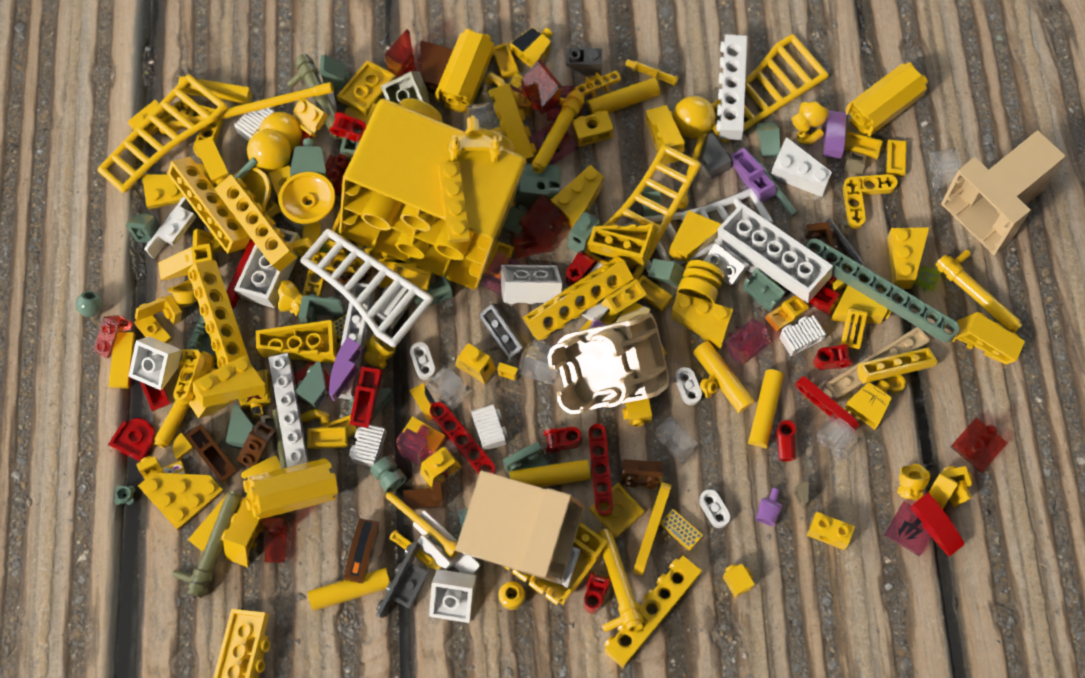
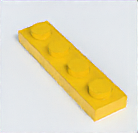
[438,162,470,243]

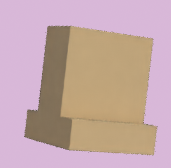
[941,130,1066,256]
[455,471,585,584]

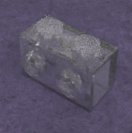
[656,416,698,463]

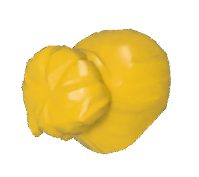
[791,102,829,132]
[278,280,306,316]
[363,334,396,369]
[897,464,930,501]

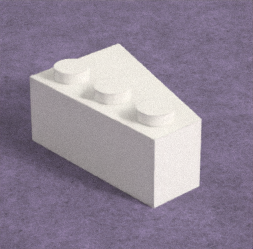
[771,137,832,197]

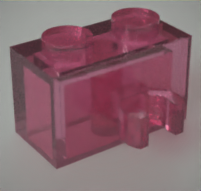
[725,318,771,365]
[396,424,431,467]

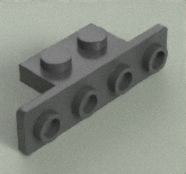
[376,542,429,618]

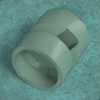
[370,456,407,493]

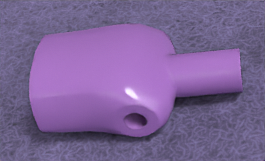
[755,488,782,526]

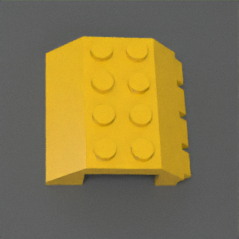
[503,522,608,605]

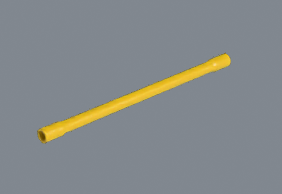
[159,82,334,135]

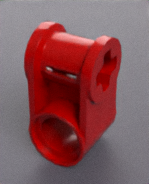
[329,112,366,142]
[566,251,597,287]
[813,344,853,370]
[543,426,582,453]
[583,571,610,614]

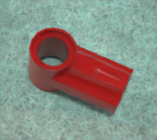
[776,420,796,462]

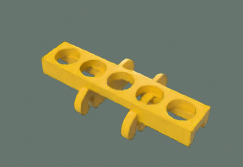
[575,70,621,97]

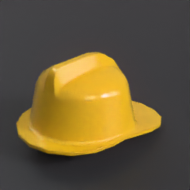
[167,280,207,308]

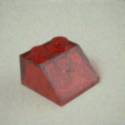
[385,29,416,78]
[520,59,562,114]

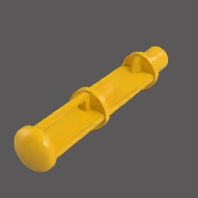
[625,59,678,86]
[389,530,442,571]

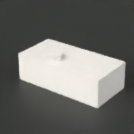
[234,227,301,308]

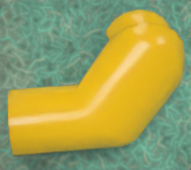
[484,73,506,87]
[797,129,824,145]
[301,409,330,425]

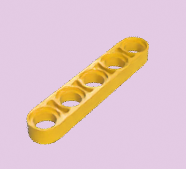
[632,482,672,577]

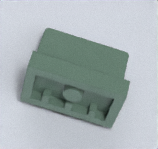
[298,294,345,324]
[503,442,548,489]

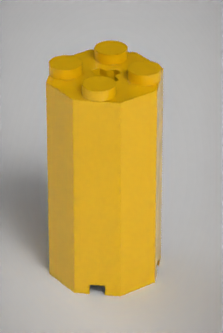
[435,29,495,113]
[846,62,928,136]
[243,458,338,520]

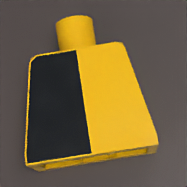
[510,28,553,71]

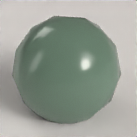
[75,291,103,317]

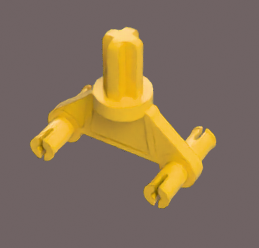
[449,115,503,163]

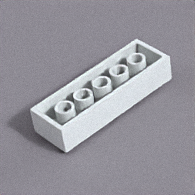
[718,203,833,303]

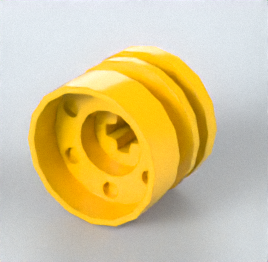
[676,260,725,303]

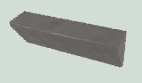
[479,303,528,360]

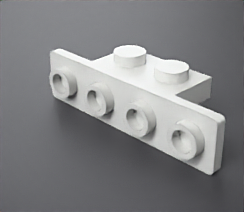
[145,197,196,259]
[413,510,481,575]

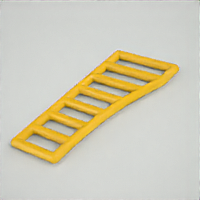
[711,34,829,143]
[98,74,227,193]
[584,145,701,282]

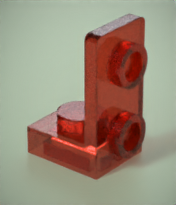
[93,315,132,358]
[263,518,288,563]

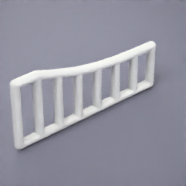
[624,188,773,272]
[300,229,434,347]

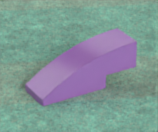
[823,110,846,159]
[731,148,776,202]
[329,337,363,402]

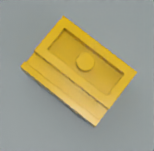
[293,99,328,137]
[127,100,173,141]

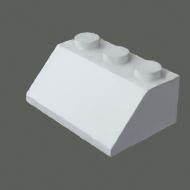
[501,265,562,304]

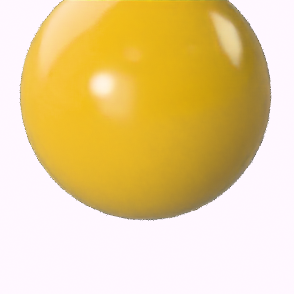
[673,96,716,139]
[259,112,302,153]
[247,129,292,173]

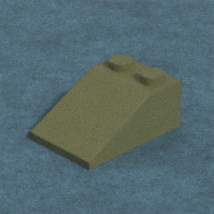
[381,71,430,105]

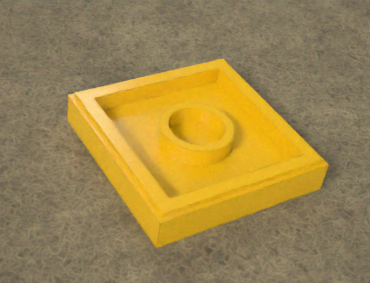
[589,483,645,539]

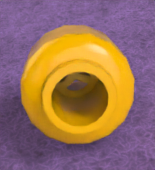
[498,581,525,610]

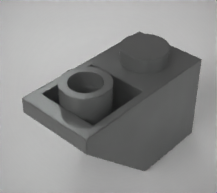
[566,48,602,75]
[702,132,732,179]

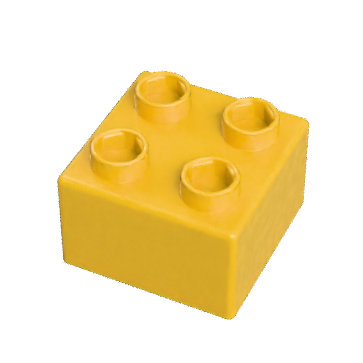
[339,98,526,290]

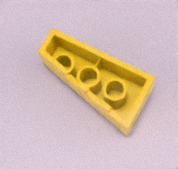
[488,83,537,163]
[256,320,338,363]

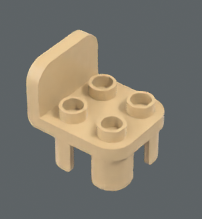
[548,313,669,414]

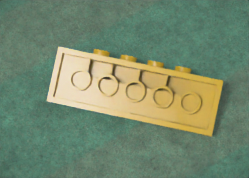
[214,609,270,678]

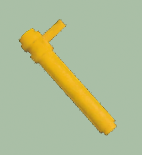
[532,90,585,174]
[935,250,1023,333]
[154,351,216,449]
[598,529,644,633]

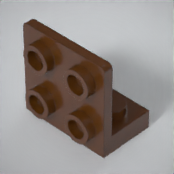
[621,459,663,489]

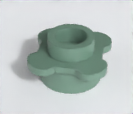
[114,486,135,505]

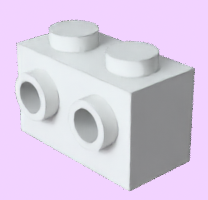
[703,242,751,284]

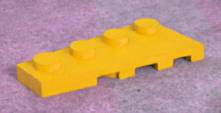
[142,174,216,210]

